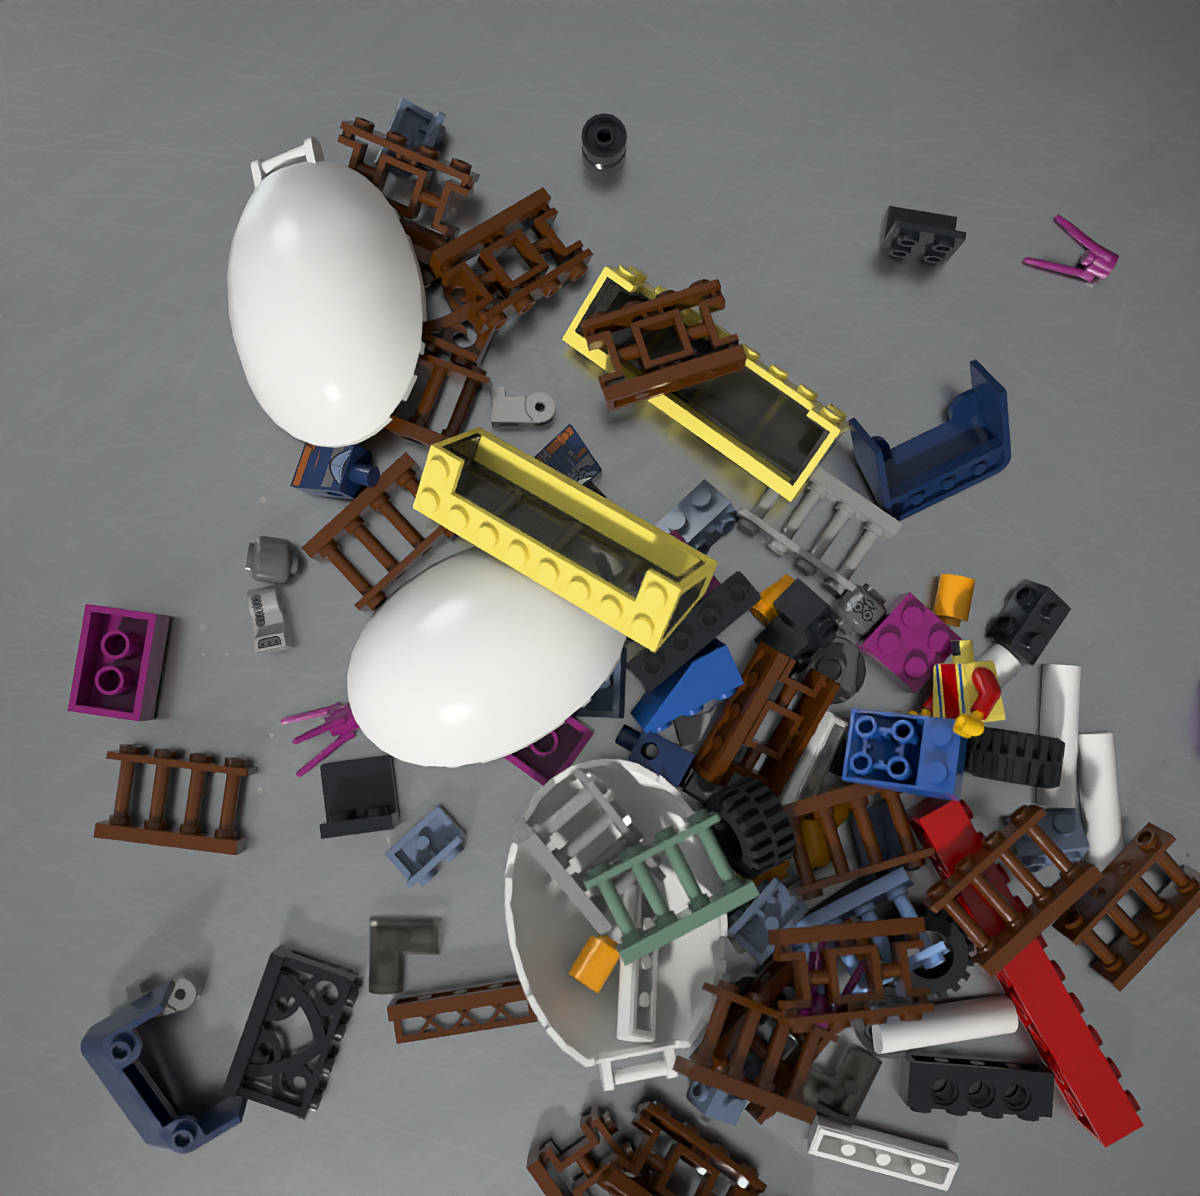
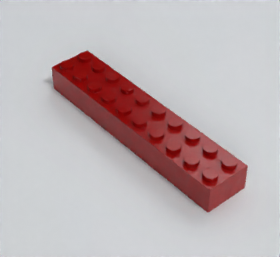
[905,797,1144,1148]

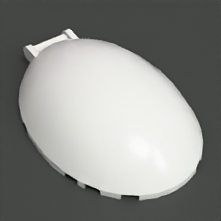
[227,136,427,448]
[347,535,639,768]
[505,759,728,1091]

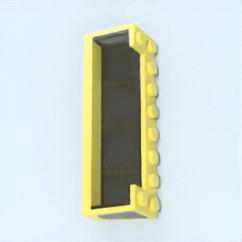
[562,264,849,502]
[413,427,718,652]

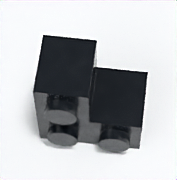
[753,578,839,677]

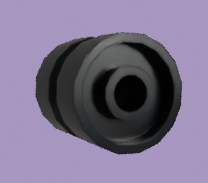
[581,113,627,176]

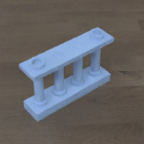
[790,866,950,1006]

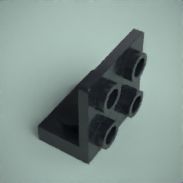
[880,206,966,263]
[319,755,400,839]

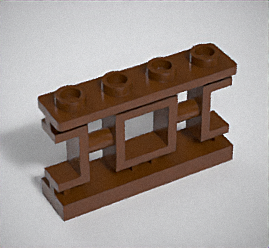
[337,116,480,252]
[427,187,593,335]
[581,279,746,412]
[691,641,840,798]
[768,917,935,1033]
[596,1101,767,1196]
[526,1105,655,1196]

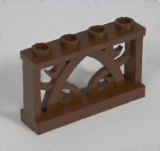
[412,243,506,368]

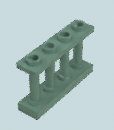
[582,809,760,966]

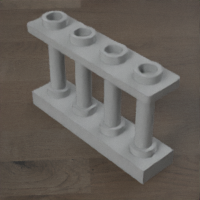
[736,443,903,596]
[510,769,666,936]

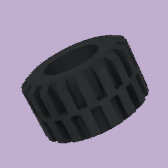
[966,727,1066,789]
[705,777,795,880]
[879,901,975,1000]

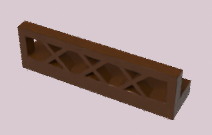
[387,979,538,1044]

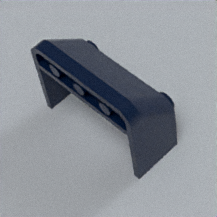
[848,359,1011,521]
[80,979,248,1154]

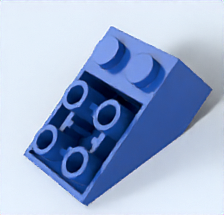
[630,638,744,733]
[842,708,968,801]

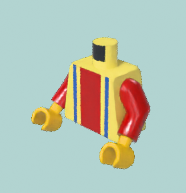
[907,640,1005,738]

